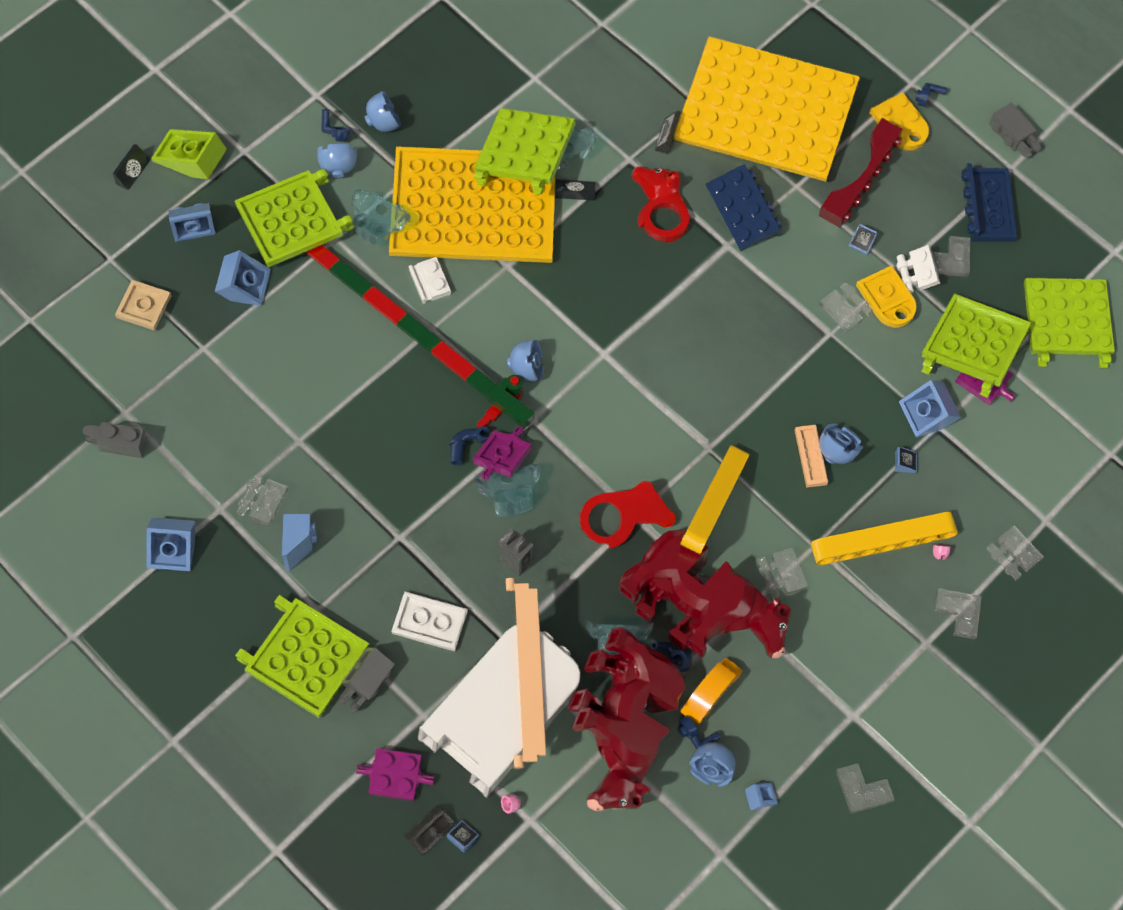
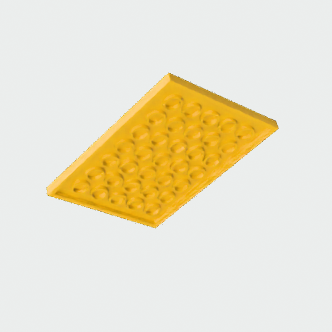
[674,37,859,182]
[389,147,555,263]

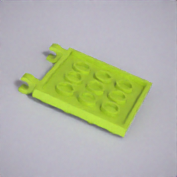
[474,108,576,195]
[235,169,354,267]
[1024,278,1115,368]
[921,294,1031,398]
[235,595,369,718]

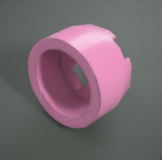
[933,544,951,560]
[501,794,521,814]

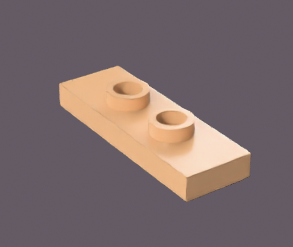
[794,425,828,488]

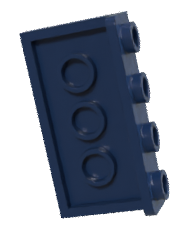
[961,163,1017,241]
[706,164,783,252]

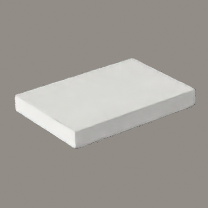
[391,592,468,651]

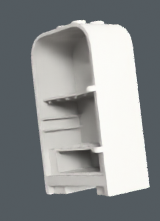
[418,625,580,798]

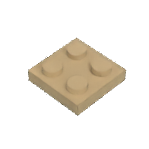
[115,280,171,331]

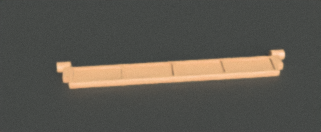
[506,578,546,769]

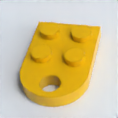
[870,92,929,150]
[856,265,916,328]

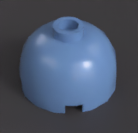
[365,91,401,132]
[317,144,357,178]
[507,340,544,382]
[819,424,863,464]
[689,742,736,787]

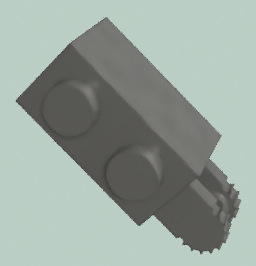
[989,102,1041,158]
[82,422,147,458]
[498,529,534,576]
[339,648,395,713]

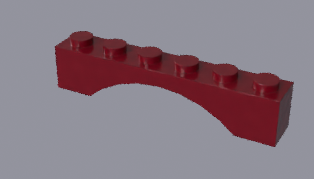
[819,118,903,228]

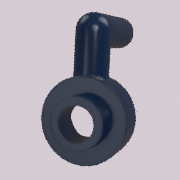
[915,83,947,107]
[321,109,351,142]
[651,641,692,673]
[677,716,721,750]

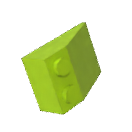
[151,129,227,179]

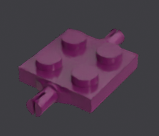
[955,371,1016,405]
[473,426,532,481]
[356,748,434,801]

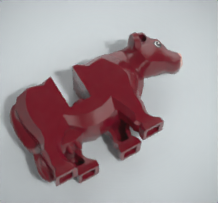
[618,529,791,658]
[568,627,685,811]

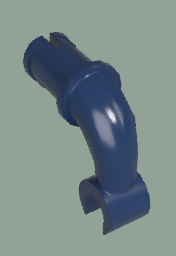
[449,426,489,465]

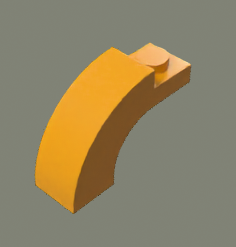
[680,658,743,725]

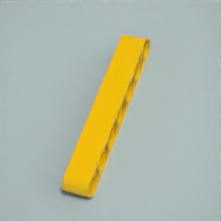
[680,445,750,554]
[810,512,958,565]

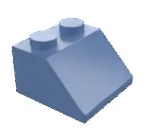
[168,203,215,242]
[215,250,271,306]
[899,380,961,437]
[282,514,317,571]
[147,518,195,571]

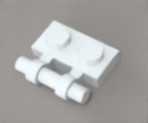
[896,245,940,293]

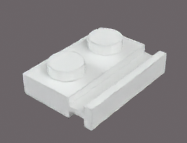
[409,257,451,304]

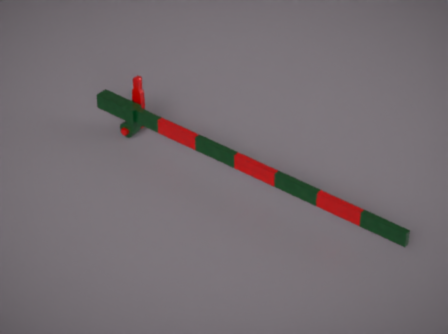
[305,245,535,430]

